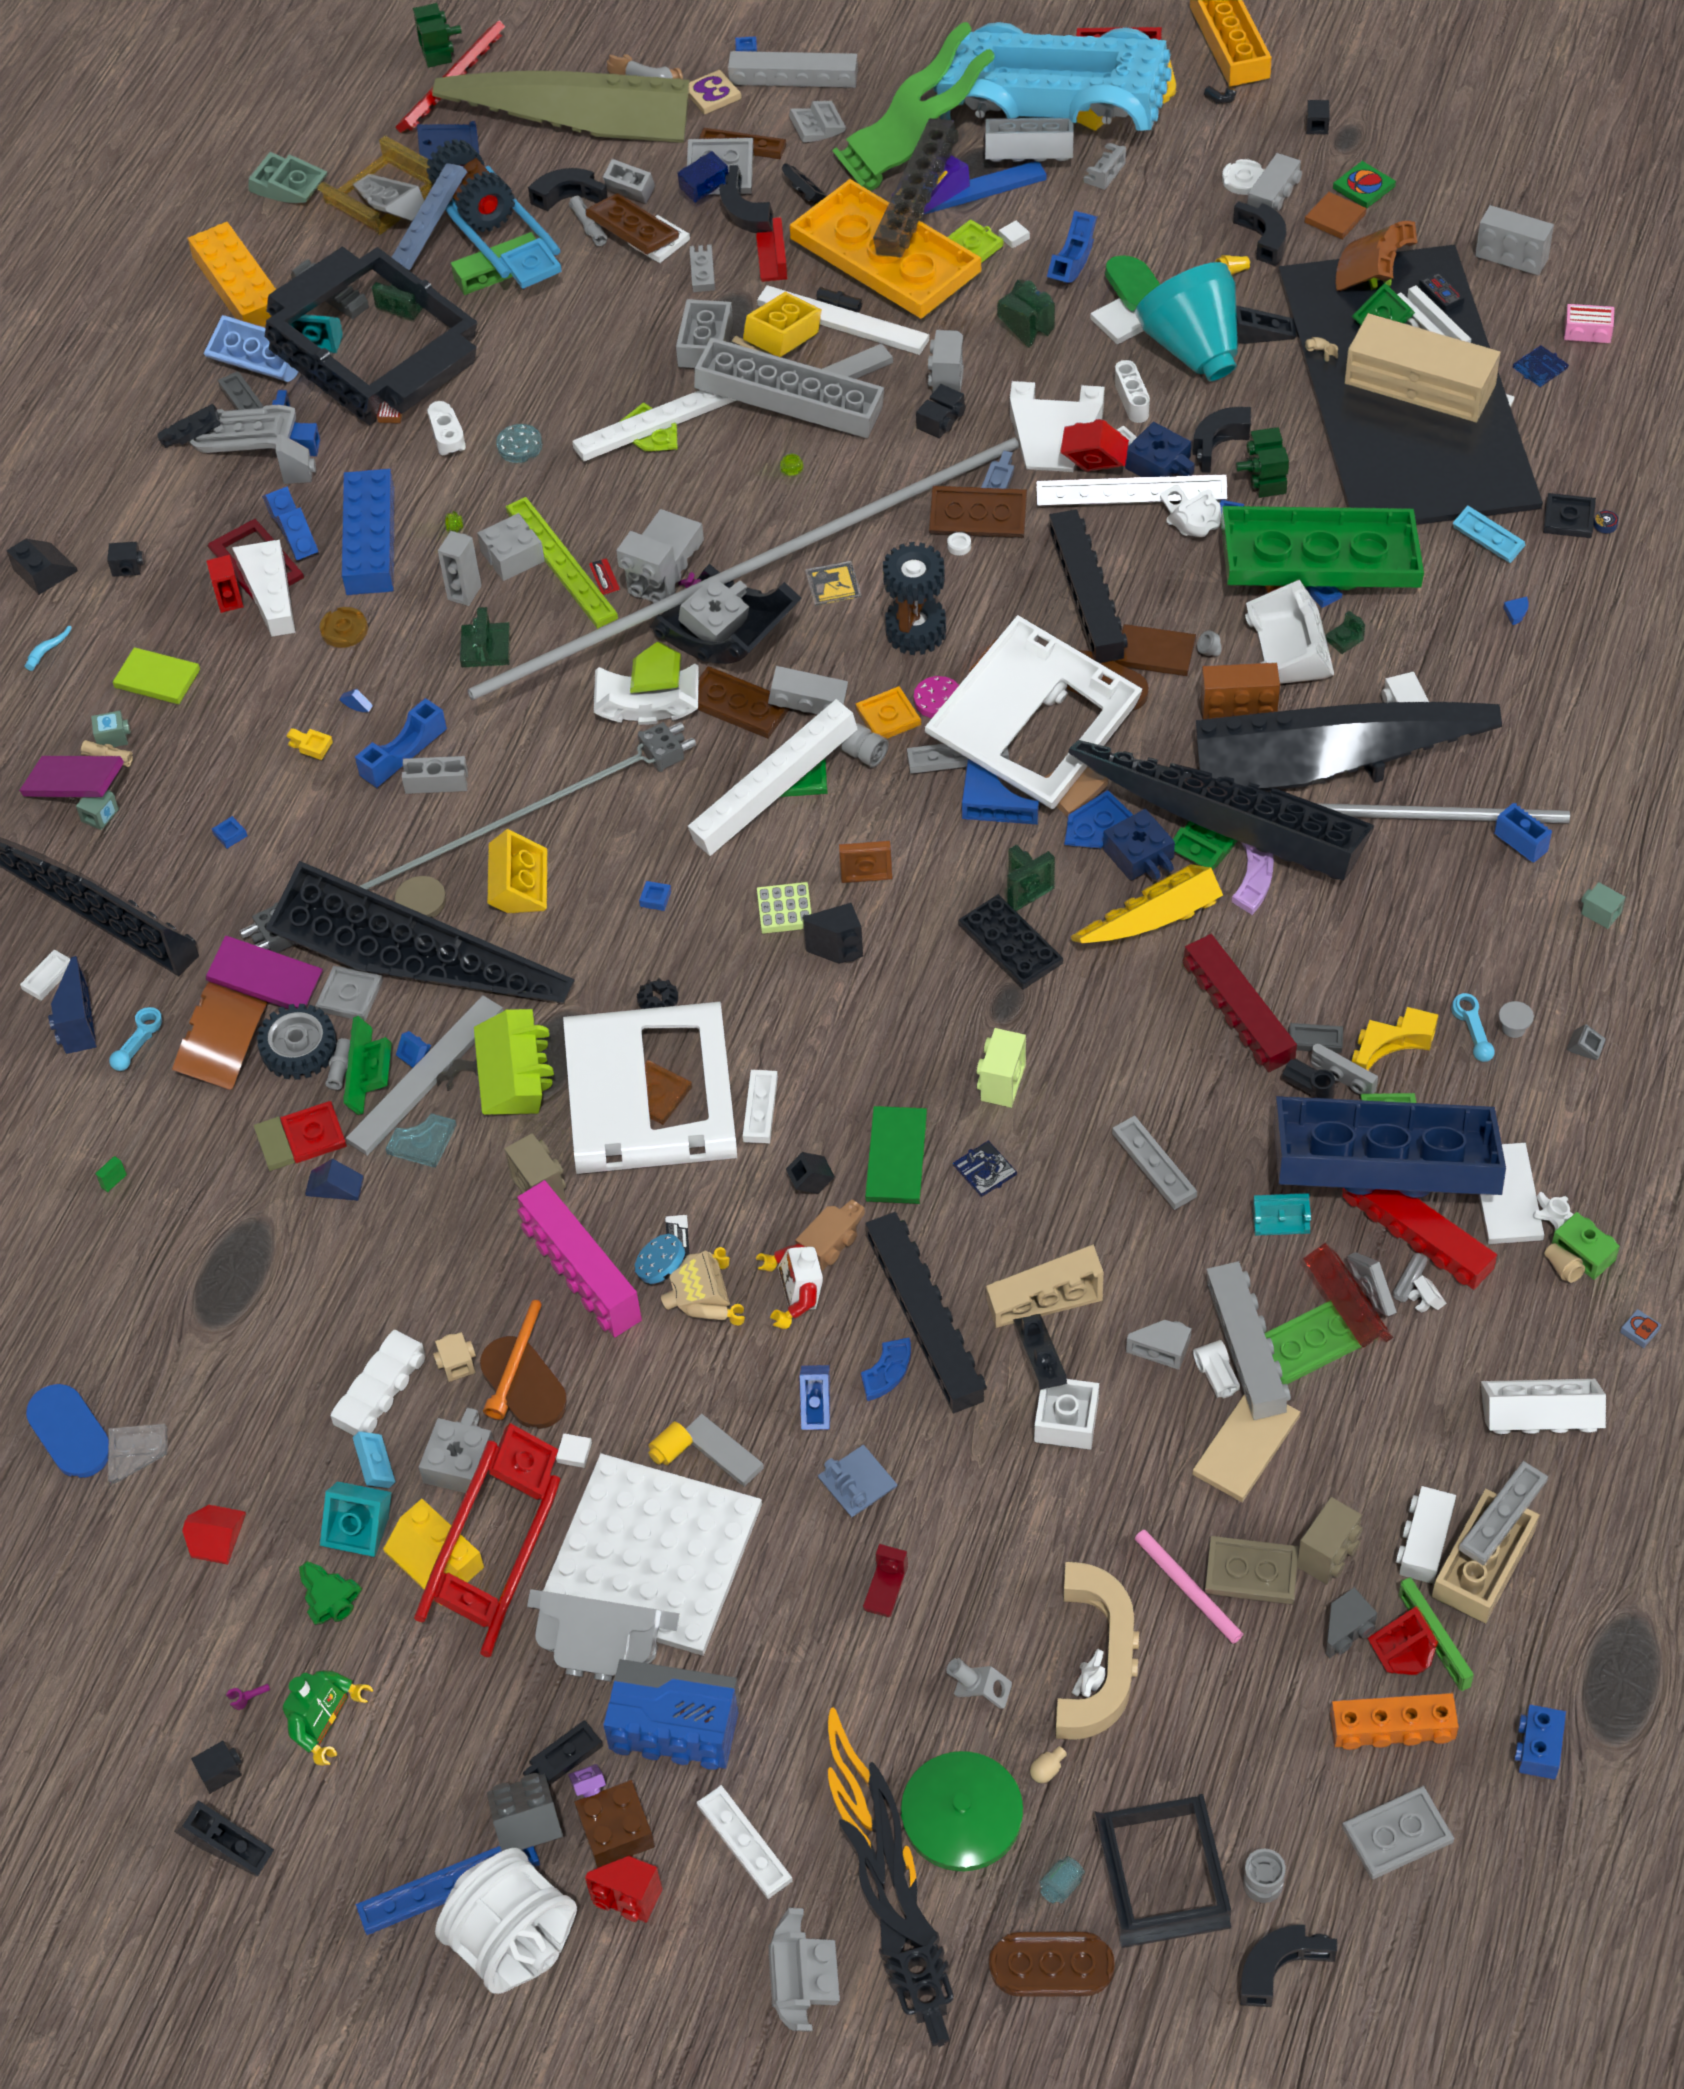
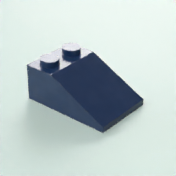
[48,956,97,1054]

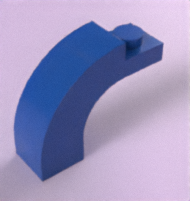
[1047,211,1097,283]
[272,390,320,456]

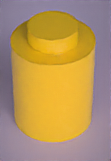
[648,1421,693,1465]

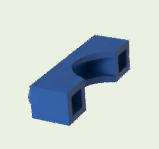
[355,698,447,788]

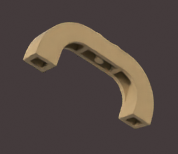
[1056,1562,1139,1739]

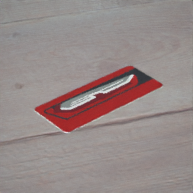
[589,559,620,595]

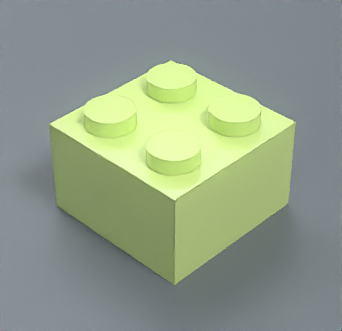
[977,1028,1026,1108]

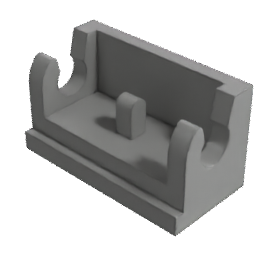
[1084,143,1126,190]

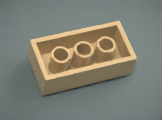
[1432,1489,1540,1623]

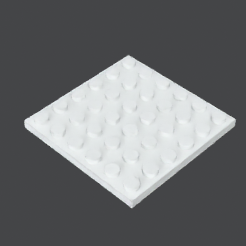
[543,1454,762,1656]

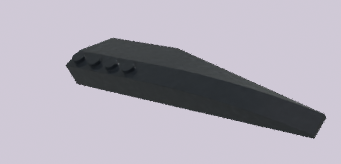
[1068,740,1375,880]
[0,837,199,977]
[265,861,575,1004]

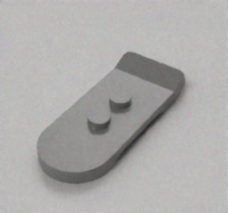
[190,405,296,453]

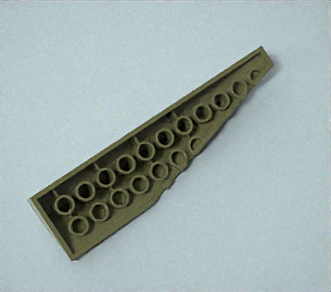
[432,71,689,143]

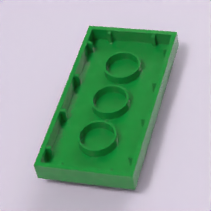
[1221,506,1424,590]

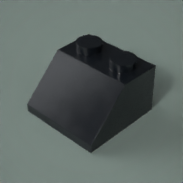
[6,539,78,595]
[802,903,863,964]

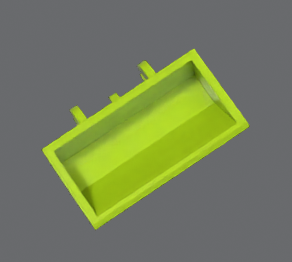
[474,1009,554,1114]

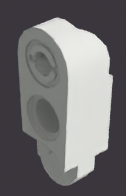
[427,401,466,455]

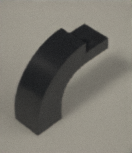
[719,165,774,233]
[528,168,608,212]
[1233,201,1286,267]
[1193,407,1251,473]
[1240,1925,1337,2007]

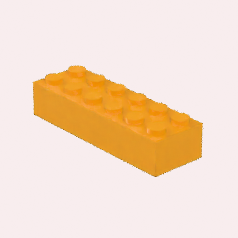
[1190,0,1272,87]
[188,222,276,328]

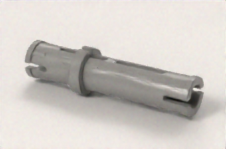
[569,196,608,246]

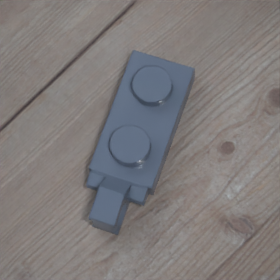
[981,450,1015,489]

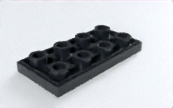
[958,894,1063,990]

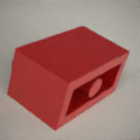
[206,555,244,613]

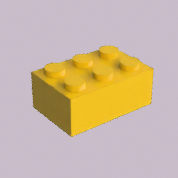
[743,292,822,357]

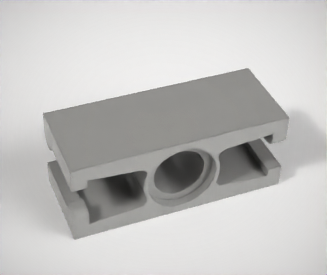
[402,756,468,794]

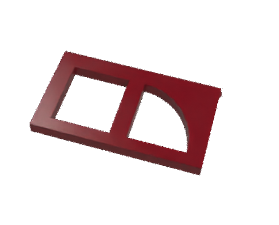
[208,518,304,602]

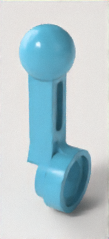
[1451,993,1495,1062]
[109,1007,162,1071]

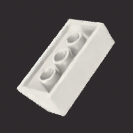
[1481,1379,1606,1434]

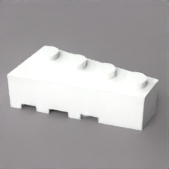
[232,540,295,636]

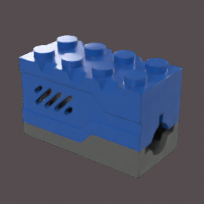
[603,1659,741,1770]

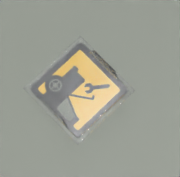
[805,561,862,606]

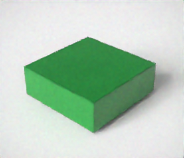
[95,1156,127,1193]

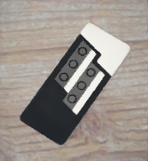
[665,1215,690,1260]

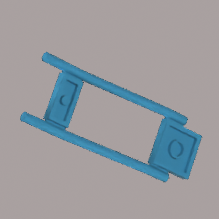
[445,166,562,289]

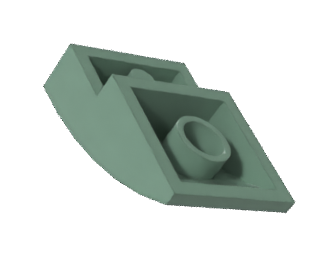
[249,152,327,203]

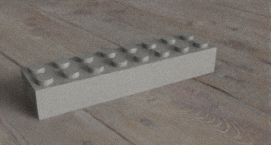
[694,337,884,438]

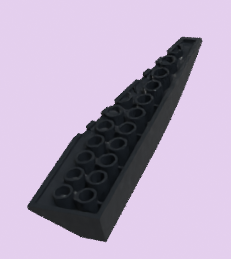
[1196,702,1502,791]

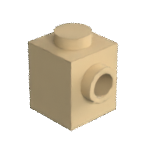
[433,1332,476,1382]

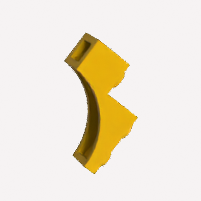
[1352,1007,1438,1071]

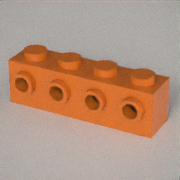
[1330,1693,1459,1750]

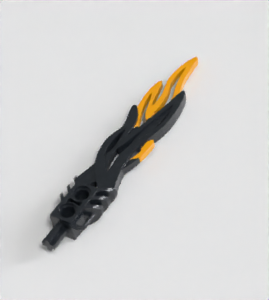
[828,1707,954,2047]

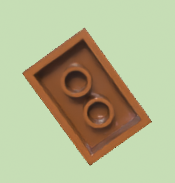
[1200,663,1280,719]

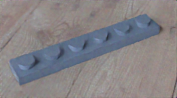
[392,163,467,270]

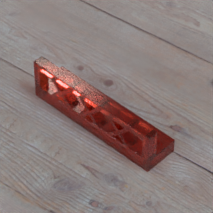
[1303,1242,1394,1348]

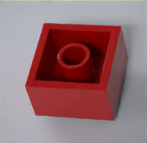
[1060,419,1129,472]

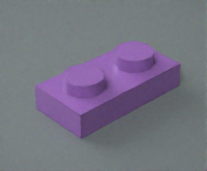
[568,1764,606,1797]

